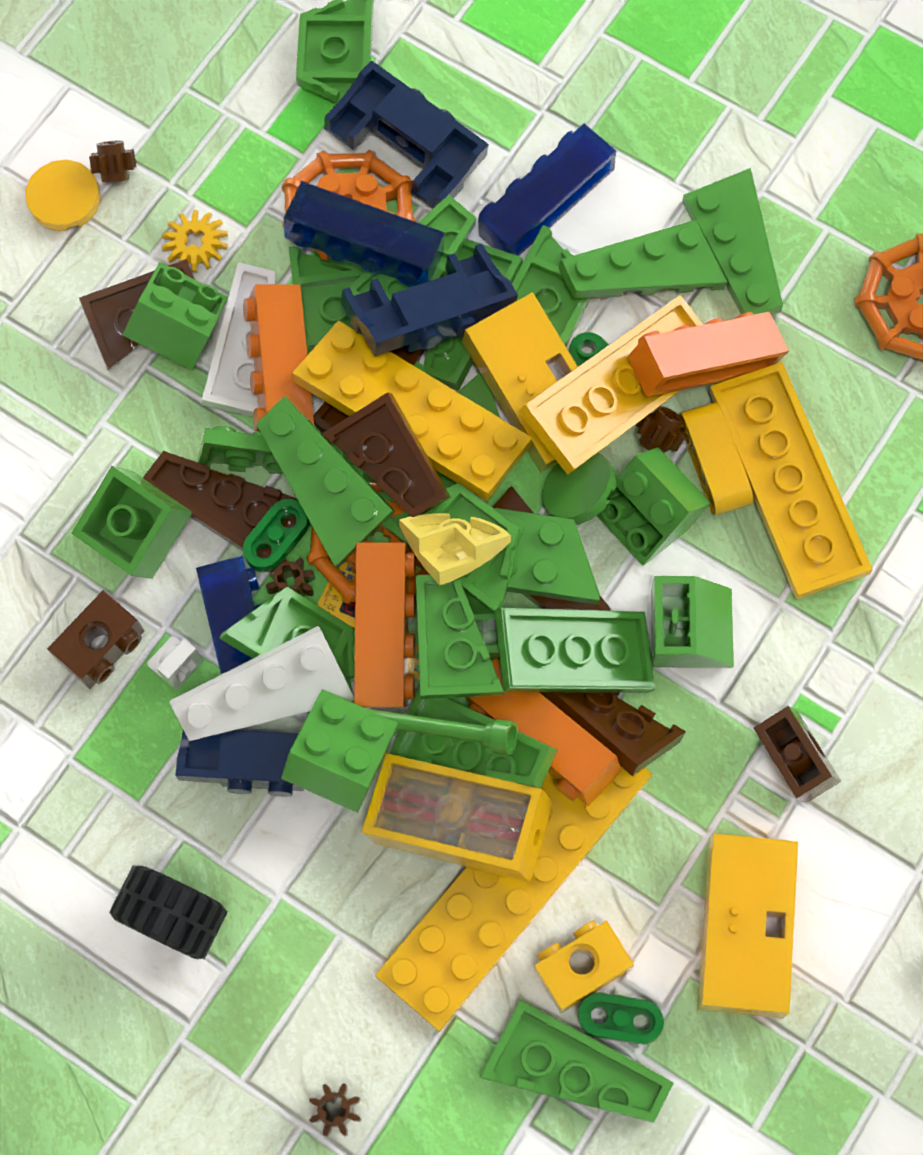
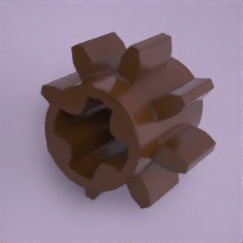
[89,140,136,183]
[636,406,686,454]
[266,558,316,597]
[309,1083,361,1137]

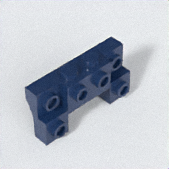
[324,60,489,208]
[341,244,518,356]
[175,712,310,797]

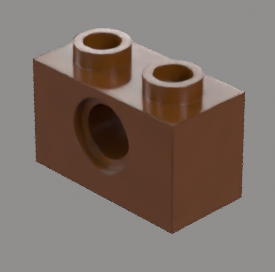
[47,590,145,689]
[754,706,842,803]

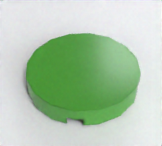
[542,453,617,525]

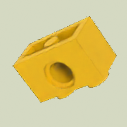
[534,920,634,1014]

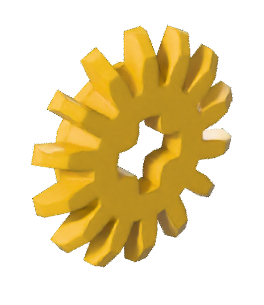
[162,210,228,272]

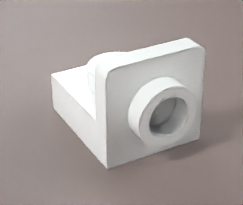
[147,636,204,691]

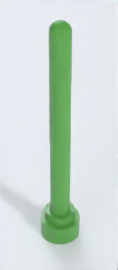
[368,709,518,755]

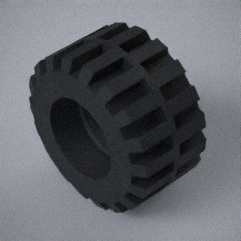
[109,866,228,959]

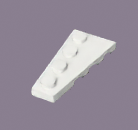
[202,262,275,417]
[169,626,354,741]

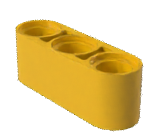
[679,401,753,516]

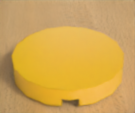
[25,159,101,231]

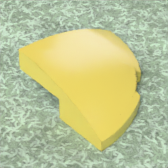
[399,513,511,585]

